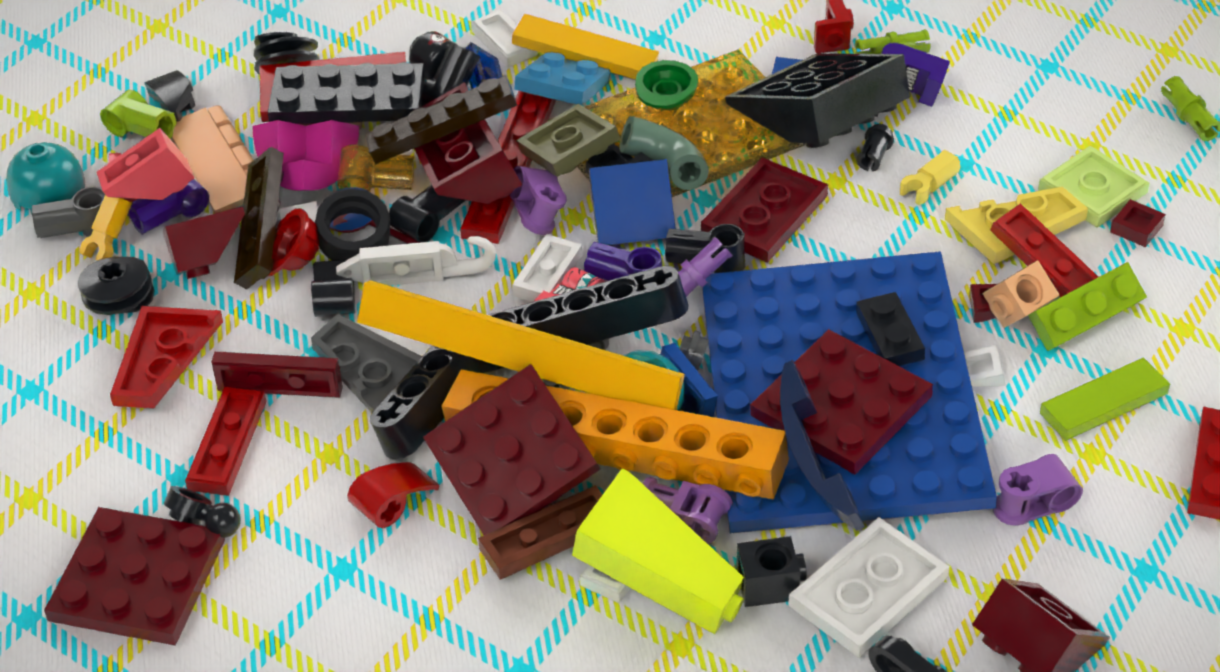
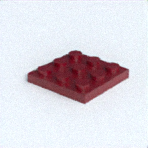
[750,329,933,475]
[423,364,601,535]
[44,507,225,646]

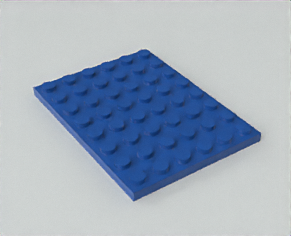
[702,251,997,533]

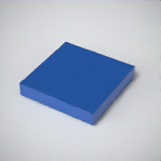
[588,159,676,245]

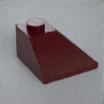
[163,206,245,279]

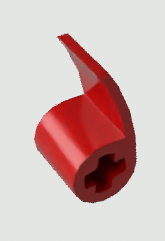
[347,462,439,528]

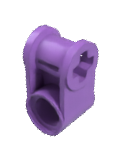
[510,166,567,235]
[993,454,1083,526]

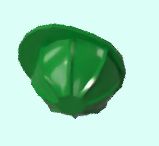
[635,60,698,112]

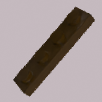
[366,75,517,165]
[234,146,284,290]

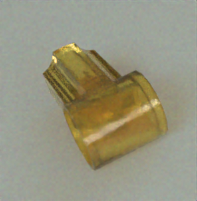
[337,145,414,191]

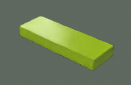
[1040,357,1170,441]

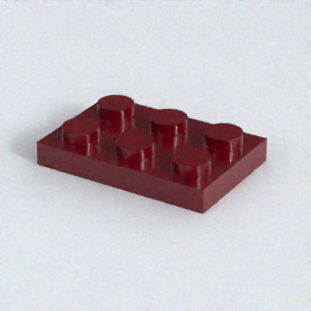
[701,157,828,263]

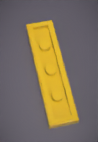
[512,13,659,80]

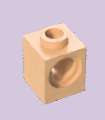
[982,260,1059,328]

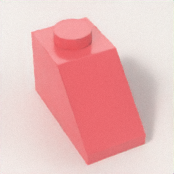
[96,128,194,200]

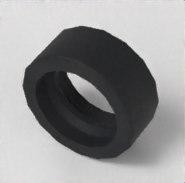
[315,188,390,260]

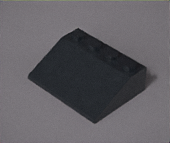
[725,53,910,148]

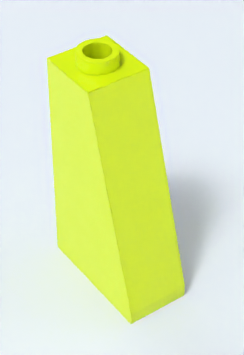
[572,468,744,635]

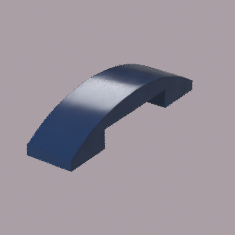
[780,360,865,530]

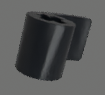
[311,259,356,317]

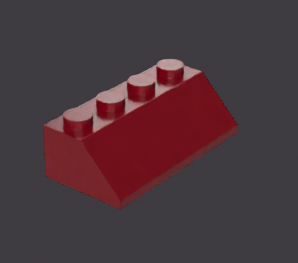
[414,83,522,204]

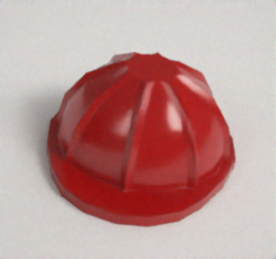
[268,208,319,276]

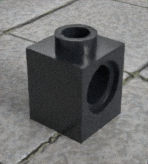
[736,536,807,607]

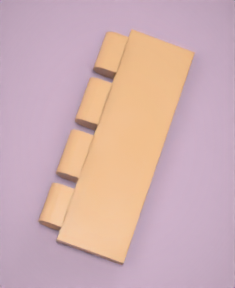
[171,105,254,213]

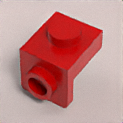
[814,0,854,53]

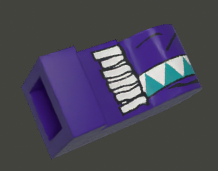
[881,43,950,107]

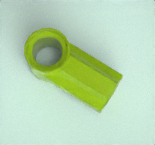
[100,89,177,139]

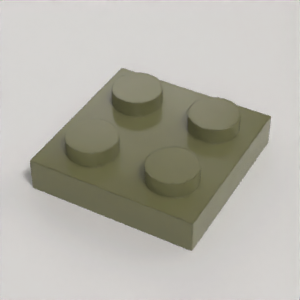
[516,104,620,177]

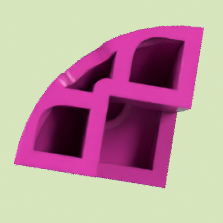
[252,120,359,191]

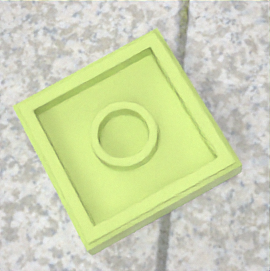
[1038,146,1150,228]

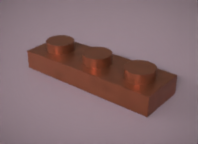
[478,485,603,580]

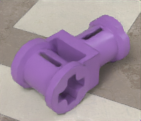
[643,477,732,543]

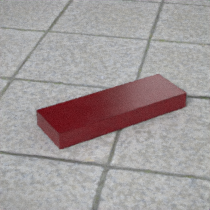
[211,351,343,398]

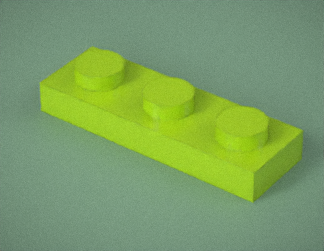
[1028,262,1147,351]

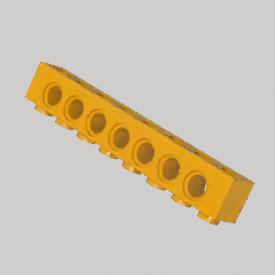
[442,369,789,500]

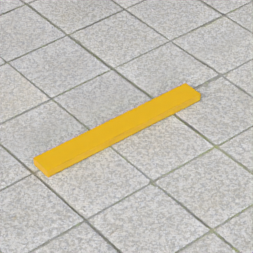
[357,280,685,410]

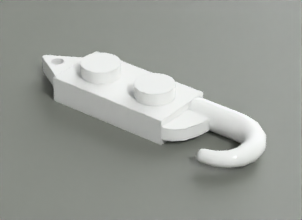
[336,236,496,286]

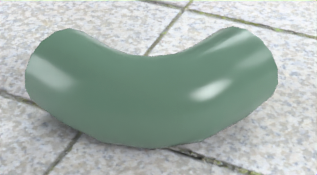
[619,116,709,190]

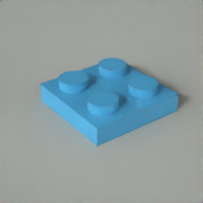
[514,52,610,105]

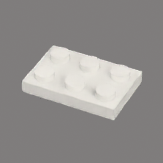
[788,517,950,658]

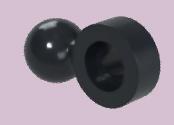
[164,486,241,538]

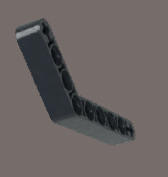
[370,266,689,459]

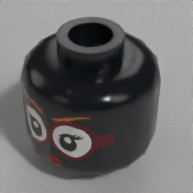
[409,31,457,80]

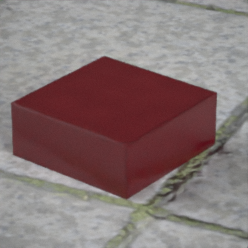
[1110,199,1166,248]

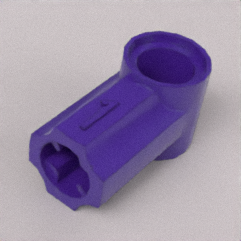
[128,179,210,234]
[584,242,662,281]

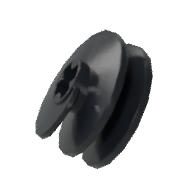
[253,32,319,74]
[77,257,154,315]

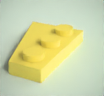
[945,187,1088,264]

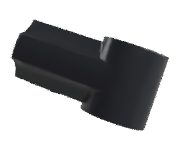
[421,43,480,107]
[389,185,466,243]
[665,224,746,273]

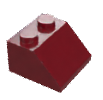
[972,578,1110,672]

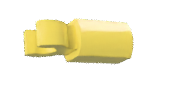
[900,150,961,205]

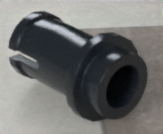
[856,124,894,171]

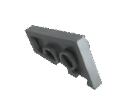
[311,314,422,413]

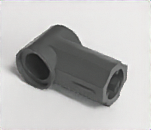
[32,186,105,238]

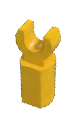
[79,195,132,261]

